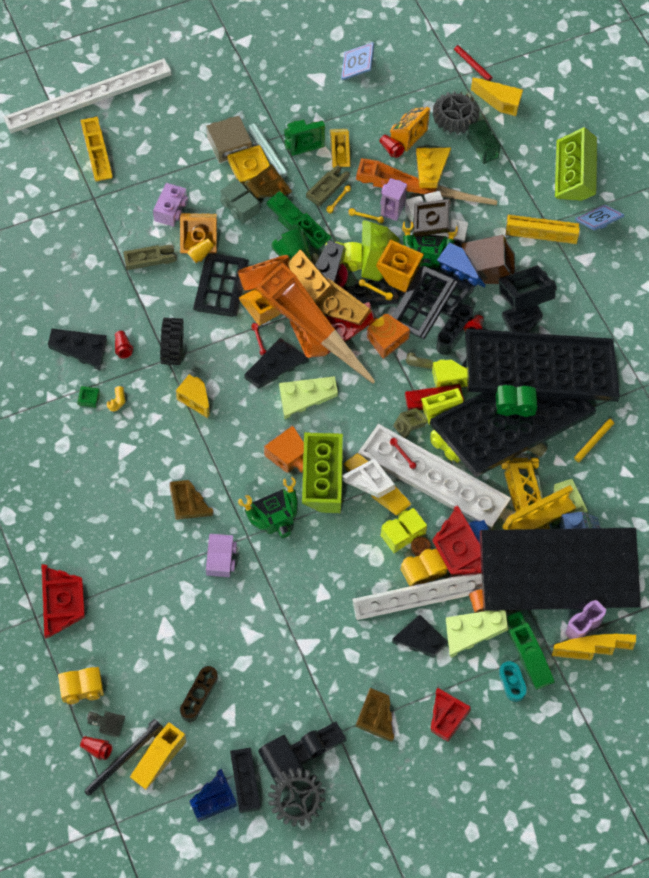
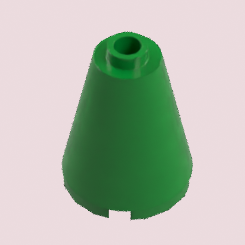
[271,228,312,261]

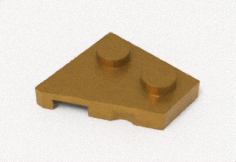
[246,164,292,198]

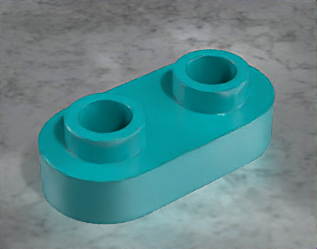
[499,661,527,702]

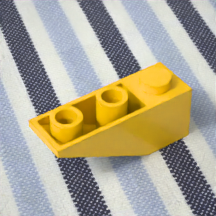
[471,77,523,116]
[130,722,186,790]

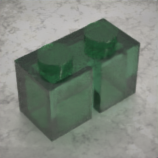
[467,120,501,164]

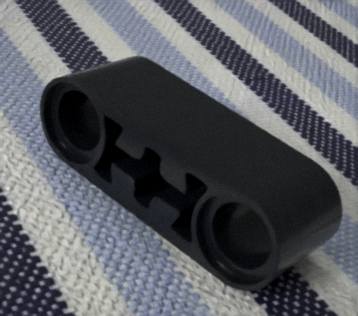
[436,304,473,355]

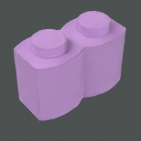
[206,534,237,577]
[565,600,606,640]

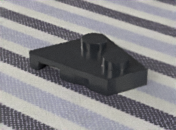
[392,615,448,657]

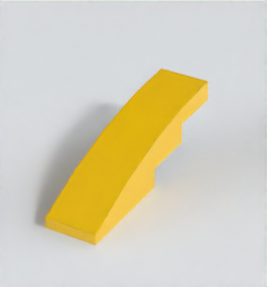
[80,117,113,182]
[343,453,411,516]
[551,634,636,660]

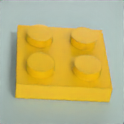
[227,145,270,185]

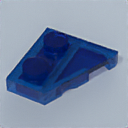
[189,769,237,822]

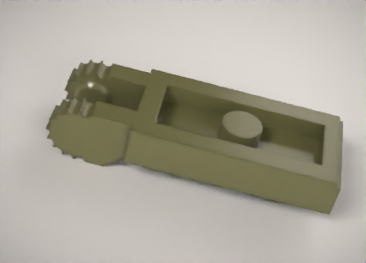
[306,165,350,207]
[123,245,176,270]

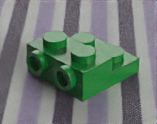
[284,119,325,156]

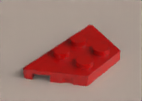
[432,505,481,575]
[41,564,85,639]

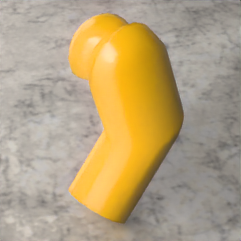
[107,386,126,412]

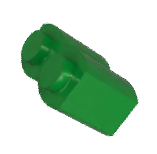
[496,385,537,417]

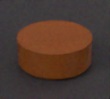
[411,537,431,556]

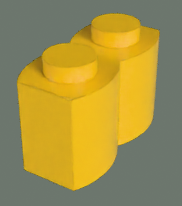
[400,549,448,586]
[58,667,104,704]

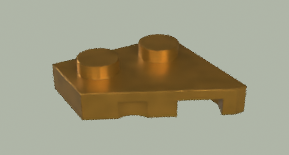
[169,480,214,520]
[355,688,394,742]

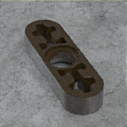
[180,666,218,722]

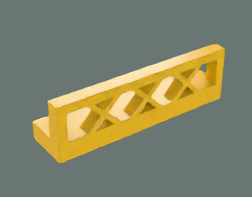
[505,215,580,244]
[504,462,550,529]
[502,485,576,530]

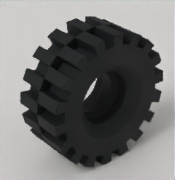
[160,317,184,365]

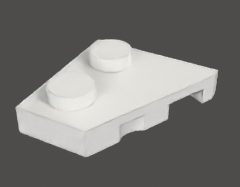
[342,458,395,498]

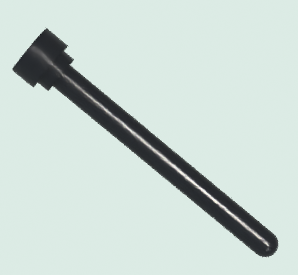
[85,719,163,796]

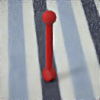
[251,323,267,356]
[390,438,417,469]

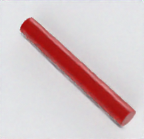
[454,45,493,81]

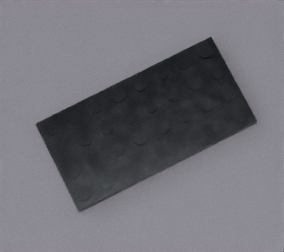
[465,329,620,402]
[429,393,596,477]
[480,528,641,611]

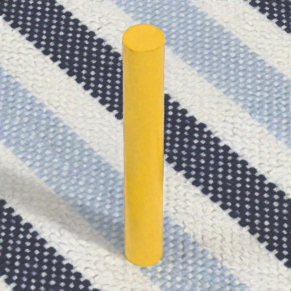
[574,419,614,462]

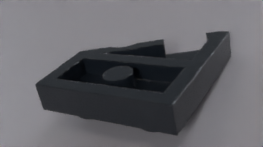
[501,305,543,333]

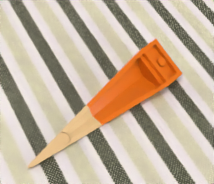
[356,158,497,205]
[256,262,375,384]

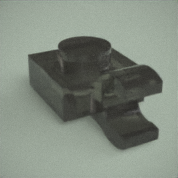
[87,711,125,738]

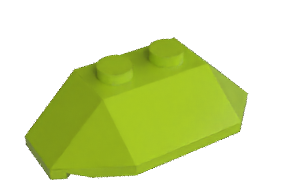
[362,220,400,281]

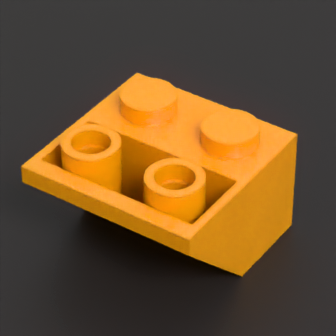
[239,289,282,326]

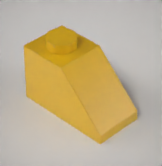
[330,129,350,167]
[176,374,210,418]

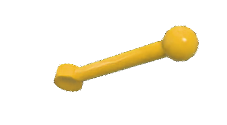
[326,185,351,214]
[348,208,384,223]
[359,279,393,300]

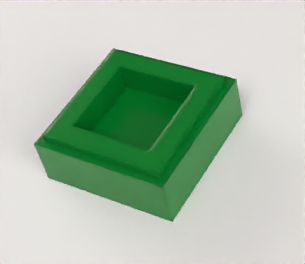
[77,386,100,408]

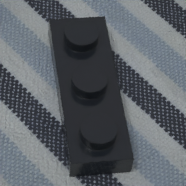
[230,747,260,813]

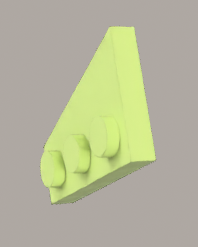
[279,376,338,419]
[446,610,509,658]

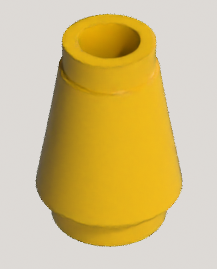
[187,238,214,264]

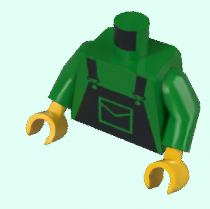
[402,221,458,269]
[238,477,298,539]

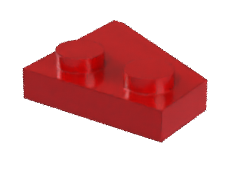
[430,688,471,742]

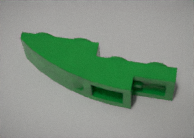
[266,191,332,250]
[507,611,555,690]

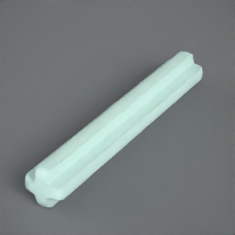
[248,123,288,178]

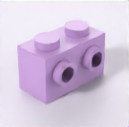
[380,178,407,221]
[153,183,189,227]

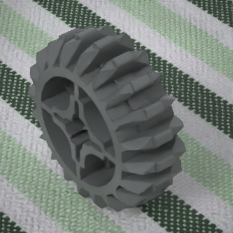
[432,91,479,135]
[268,768,325,826]

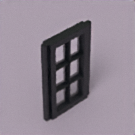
[193,253,249,317]
[392,266,458,340]
[398,267,476,317]

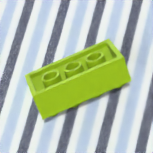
[555,127,597,201]
[302,432,343,513]

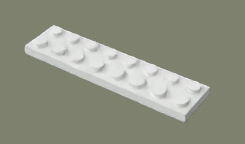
[358,424,511,530]

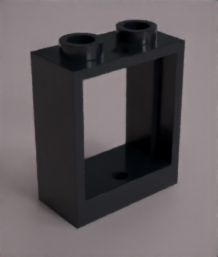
[498,265,557,312]

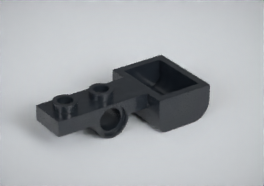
[258,721,347,786]

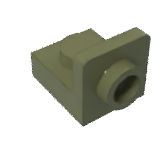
[393,408,428,438]

